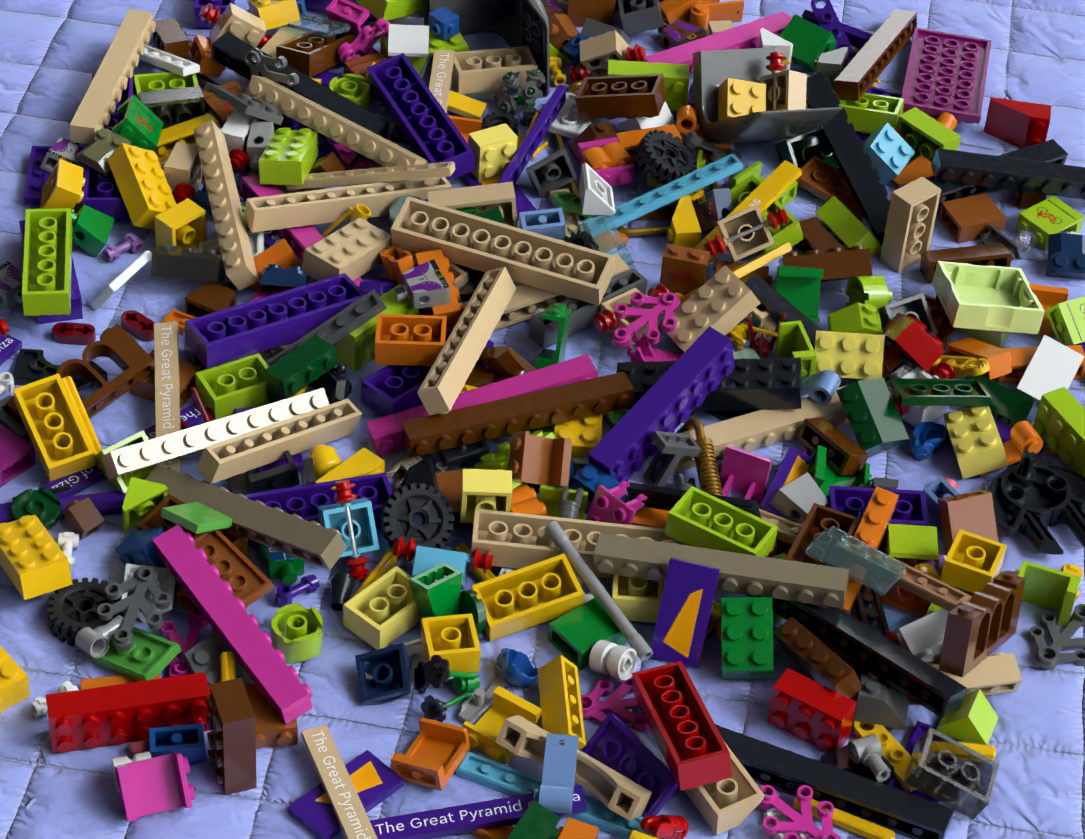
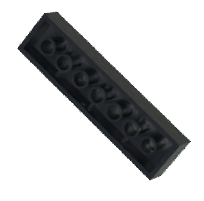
[616,357,802,411]

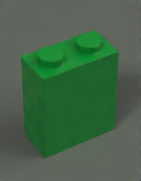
[779,14,837,74]
[548,597,627,670]

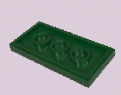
[890,378,992,406]

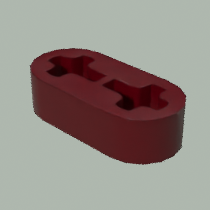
[121,310,155,342]
[52,322,96,345]

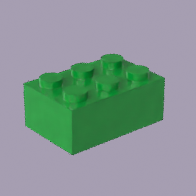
[721,597,774,680]

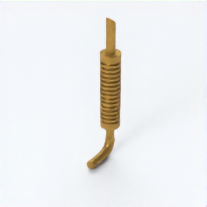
[676,418,723,496]

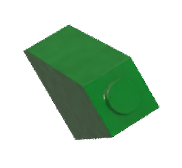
[409,562,463,618]

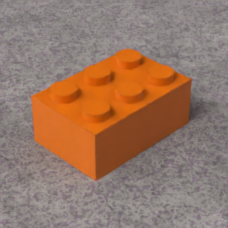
[375,314,447,367]

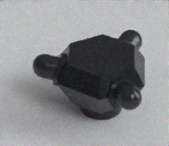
[308,363,352,405]

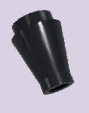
[330,572,355,611]

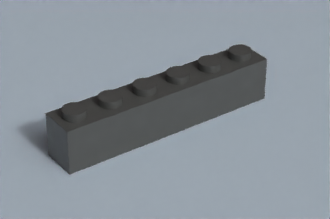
[529,268,647,349]

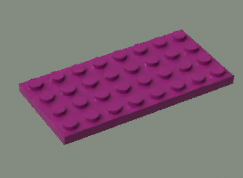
[901,27,991,124]

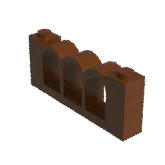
[7,324,155,427]
[938,571,1026,678]

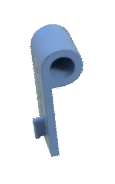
[802,370,841,405]
[534,733,579,814]

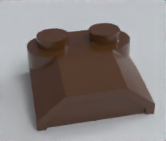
[479,346,537,382]

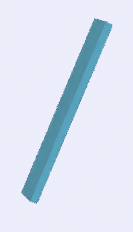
[583,153,744,238]
[456,751,654,839]

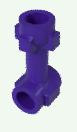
[275,574,320,608]

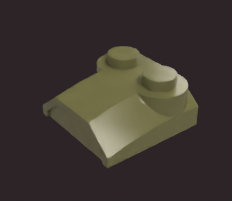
[75,129,131,177]

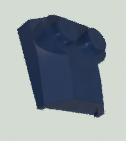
[1046,233,1085,280]
[260,264,307,293]
[355,643,412,705]

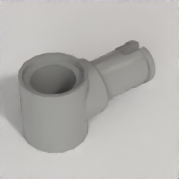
[75,615,124,658]
[848,734,891,782]

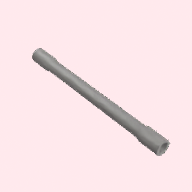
[545,521,653,661]

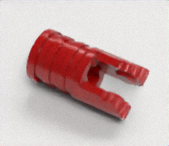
[640,815,689,839]

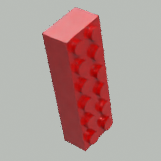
[632,661,732,791]
[46,672,211,754]

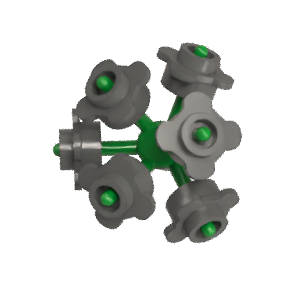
[493,69,546,126]

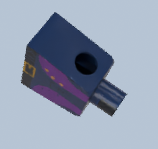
[692,188,733,234]

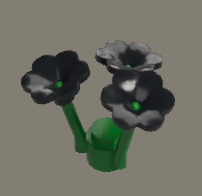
[414,655,480,722]

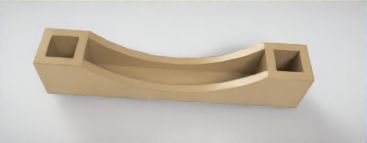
[495,715,652,821]

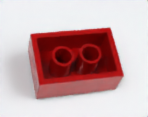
[882,313,946,371]
[767,668,857,752]

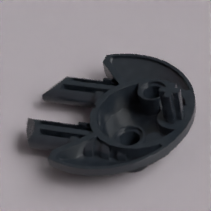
[988,450,1085,555]

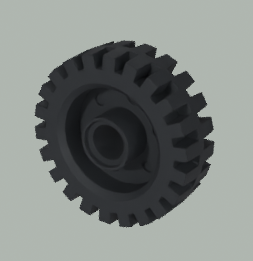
[635,130,697,185]
[380,483,455,549]
[47,578,123,646]

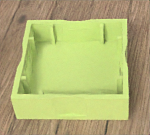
[932,261,1045,334]

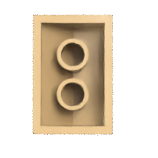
[684,743,764,835]

